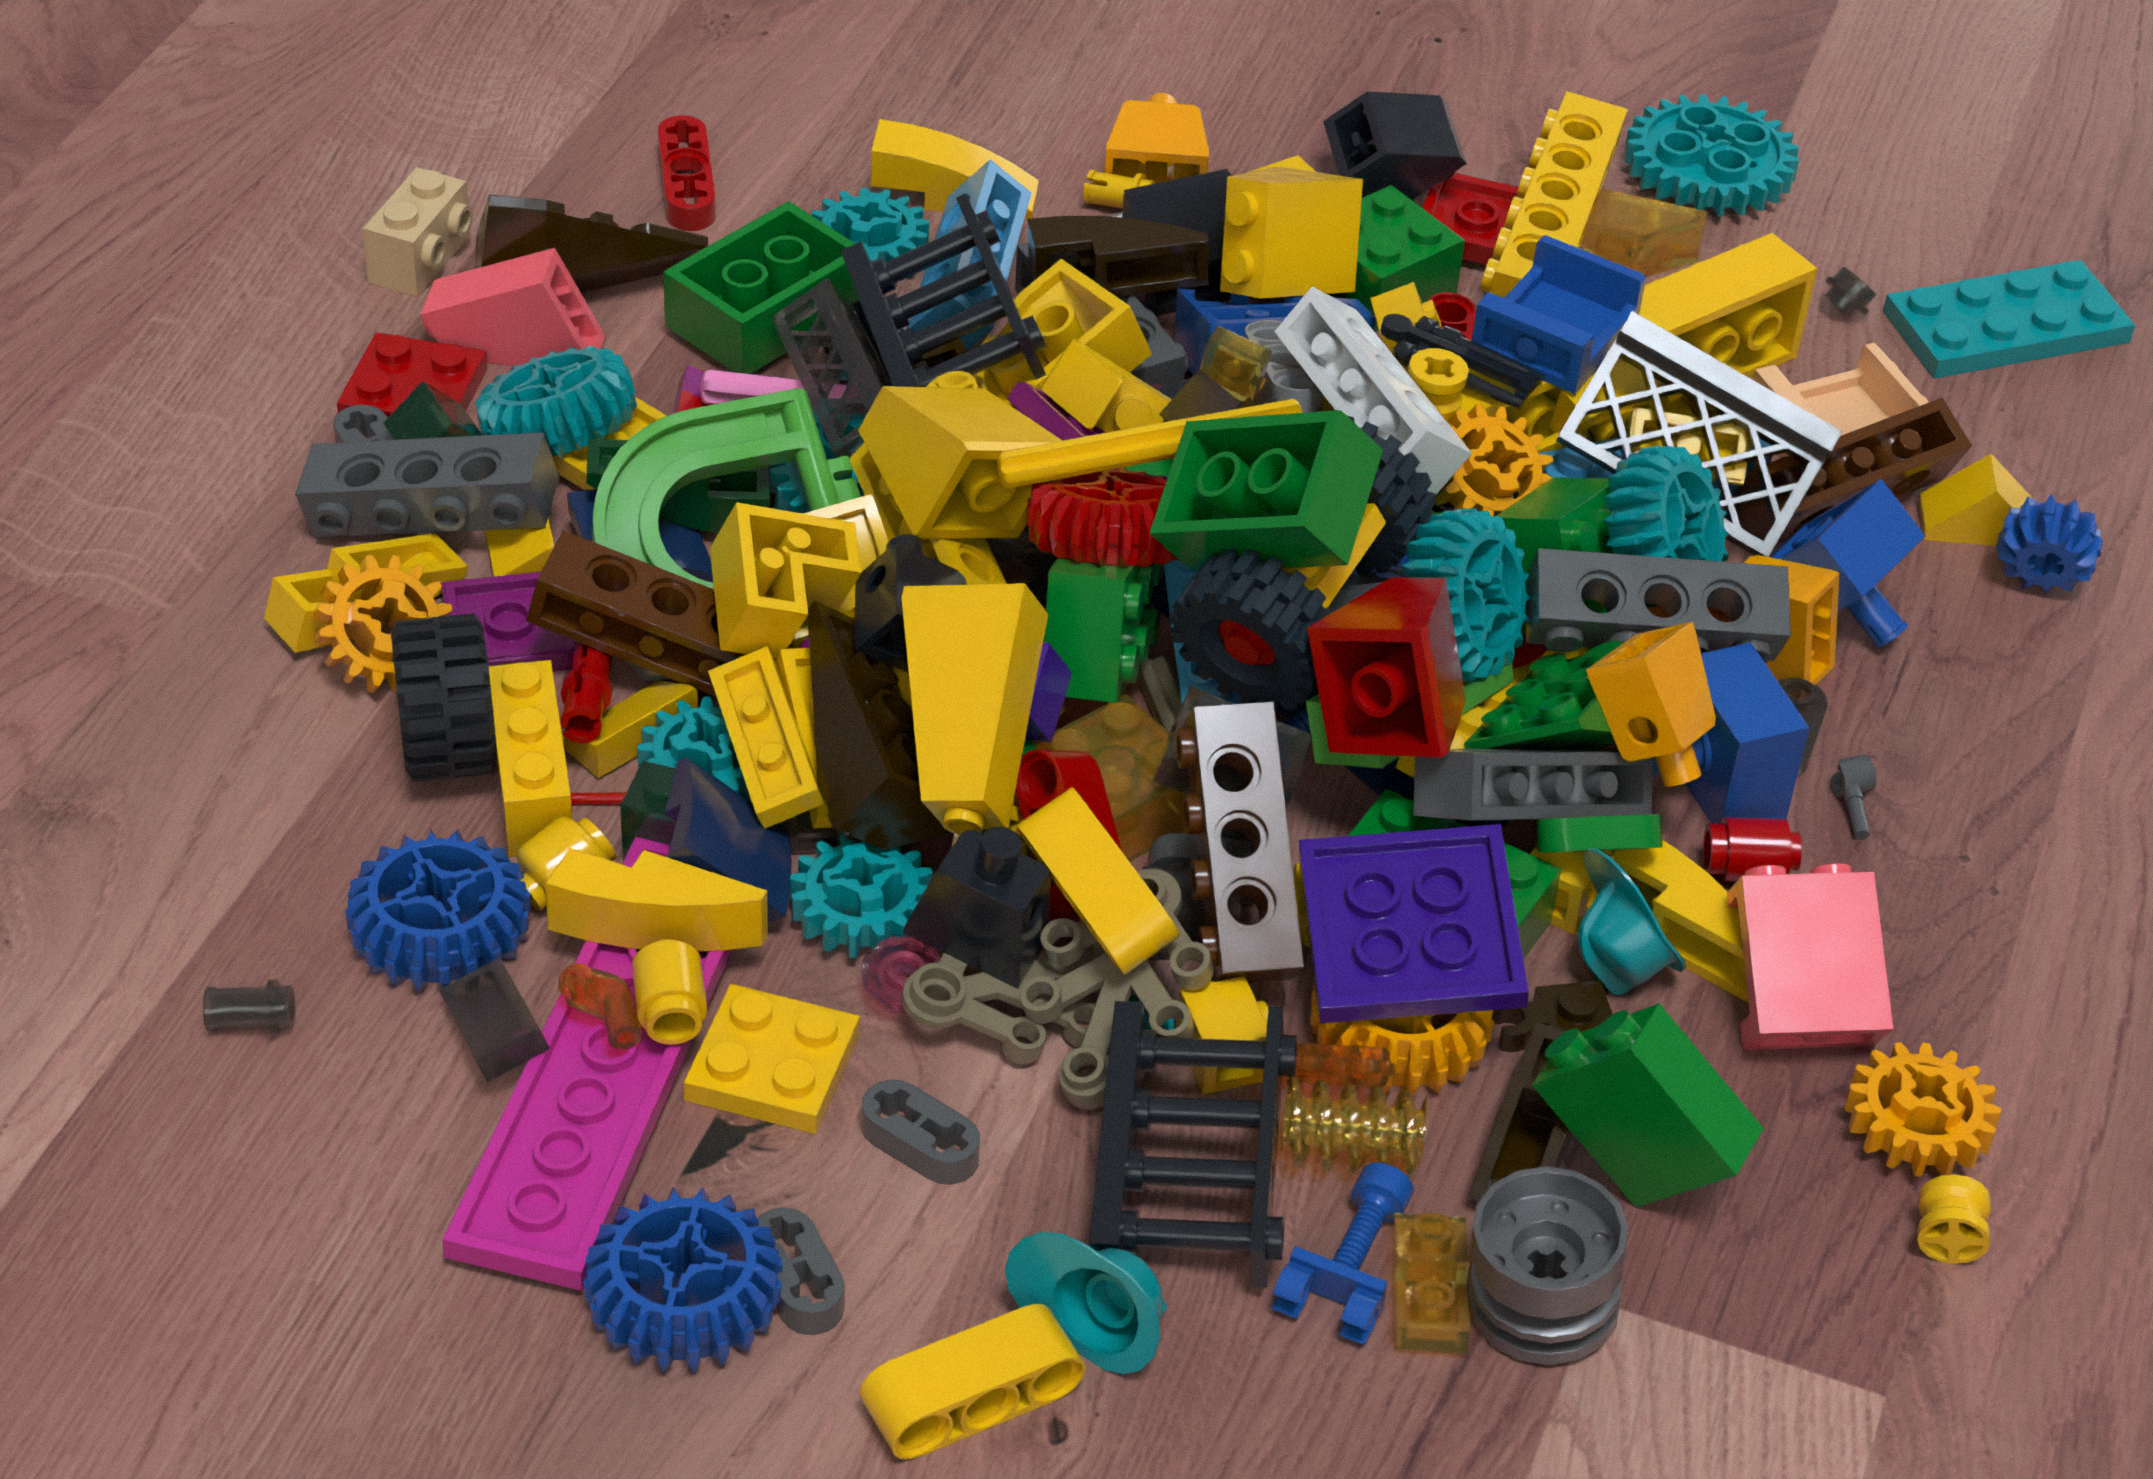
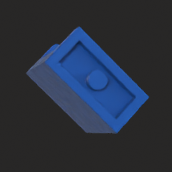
[1472,235,1646,394]

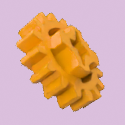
[1435,404,1554,516]
[313,554,453,693]
[1844,1042,2001,1177]

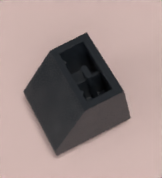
[1323,91,1467,200]
[1122,169,1232,316]

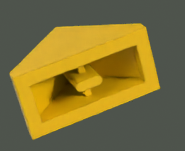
[1918,453,2032,546]

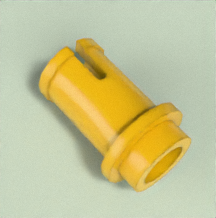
[1083,169,1155,209]

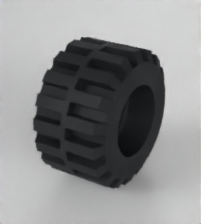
[391,613,497,782]

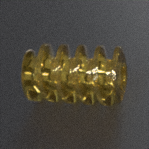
[1279,1077,1427,1179]

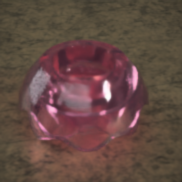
[861,936,941,1015]

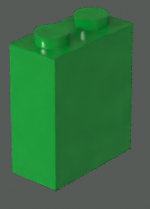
[1532,1003,1764,1207]

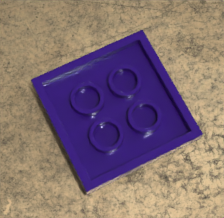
[1299,824,1529,1024]

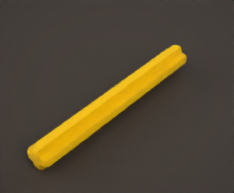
[997,399,1302,489]

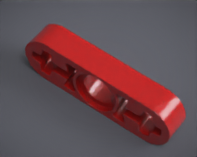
[658,115,716,231]

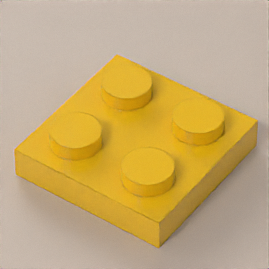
[683,984,860,1134]

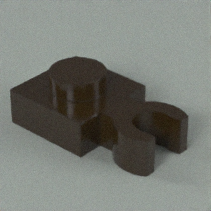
[1492,980,1613,1052]

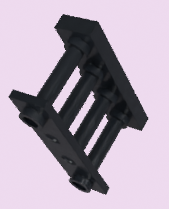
[840,193,1047,387]
[1089,1001,1297,1288]

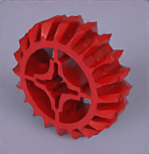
[1026,468,1178,568]

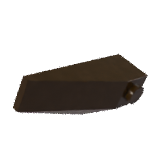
[475,194,708,293]
[807,600,952,850]

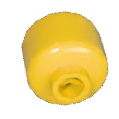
[517,816,617,911]

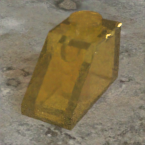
[1583,188,1708,277]

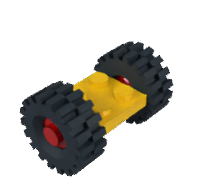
[1168,416,1435,712]

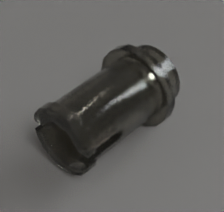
[203,979,296,1034]

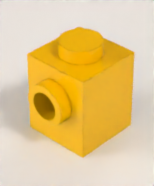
[1176,976,1268,1095]

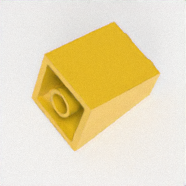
[1220,167,1363,299]
[858,386,1062,538]

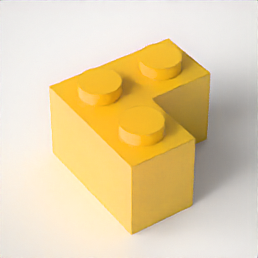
[710,502,862,659]

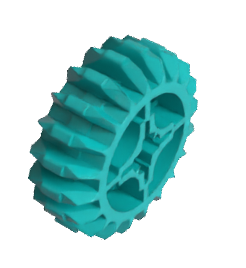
[475,346,637,458]
[1603,445,1730,608]
[1401,508,1530,681]

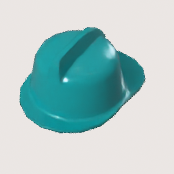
[1577,848,1687,995]
[1005,1232,1167,1374]

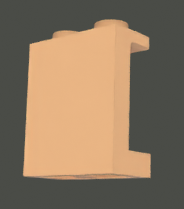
[1753,342,1929,458]

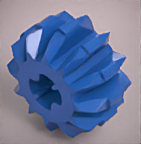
[1996,494,2103,595]

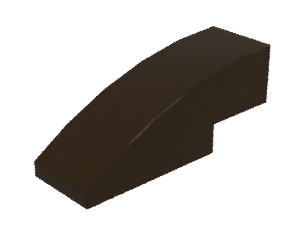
[1027,216,1209,297]
[1469,1021,1573,1202]

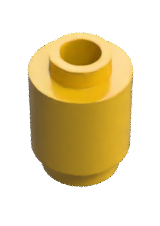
[632,939,707,1045]

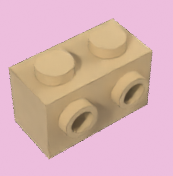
[362,167,473,297]

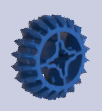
[345,829,531,993]
[583,1186,783,1373]

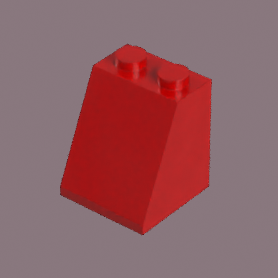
[1307,577,1466,758]

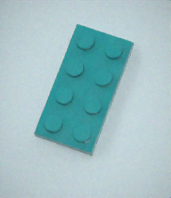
[1883,260,2135,379]

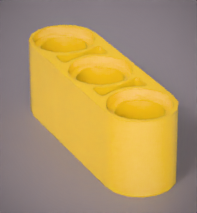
[1016,787,1180,975]
[859,1304,1086,1459]

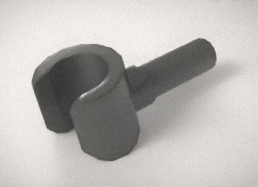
[1830,755,1876,840]

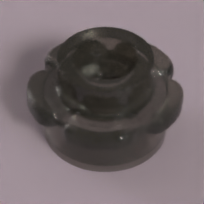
[1824,267,1876,317]

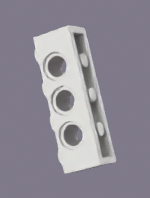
[1274,286,1472,495]

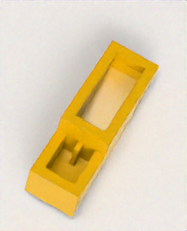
[871,119,1039,221]
[264,533,468,653]
[1611,840,1749,1003]
[545,847,768,951]

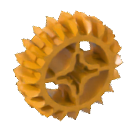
[1310,984,1494,1098]

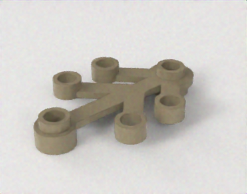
[1019,869,1214,1110]
[901,919,1105,1064]

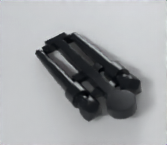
[1380,314,1545,409]

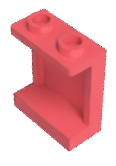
[1727,864,1893,1050]

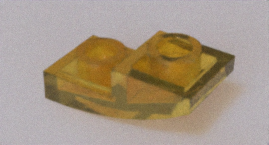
[1200,325,1273,407]
[1392,1213,1471,1354]

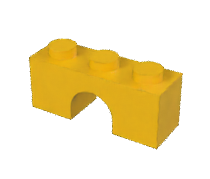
[488,660,572,858]

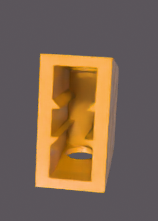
[1104,93,1209,183]
[1744,555,1840,697]
[1586,621,1716,787]

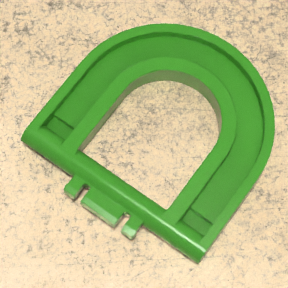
[591,388,861,589]

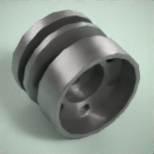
[1468,1166,1629,1365]

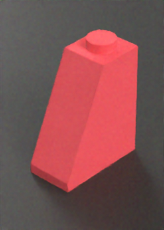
[420,248,606,366]

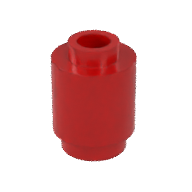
[1703,817,1802,882]

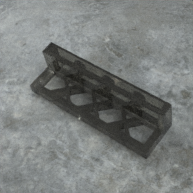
[771,278,892,458]

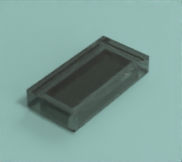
[439,958,550,1082]

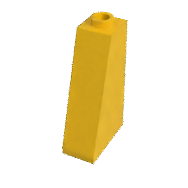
[902,583,1048,835]

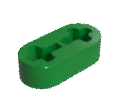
[1536,814,1663,853]

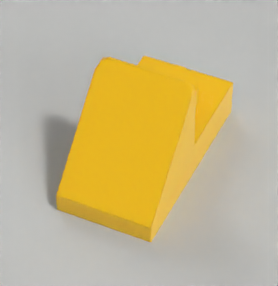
[1041,338,1172,433]

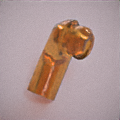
[558,963,642,1049]

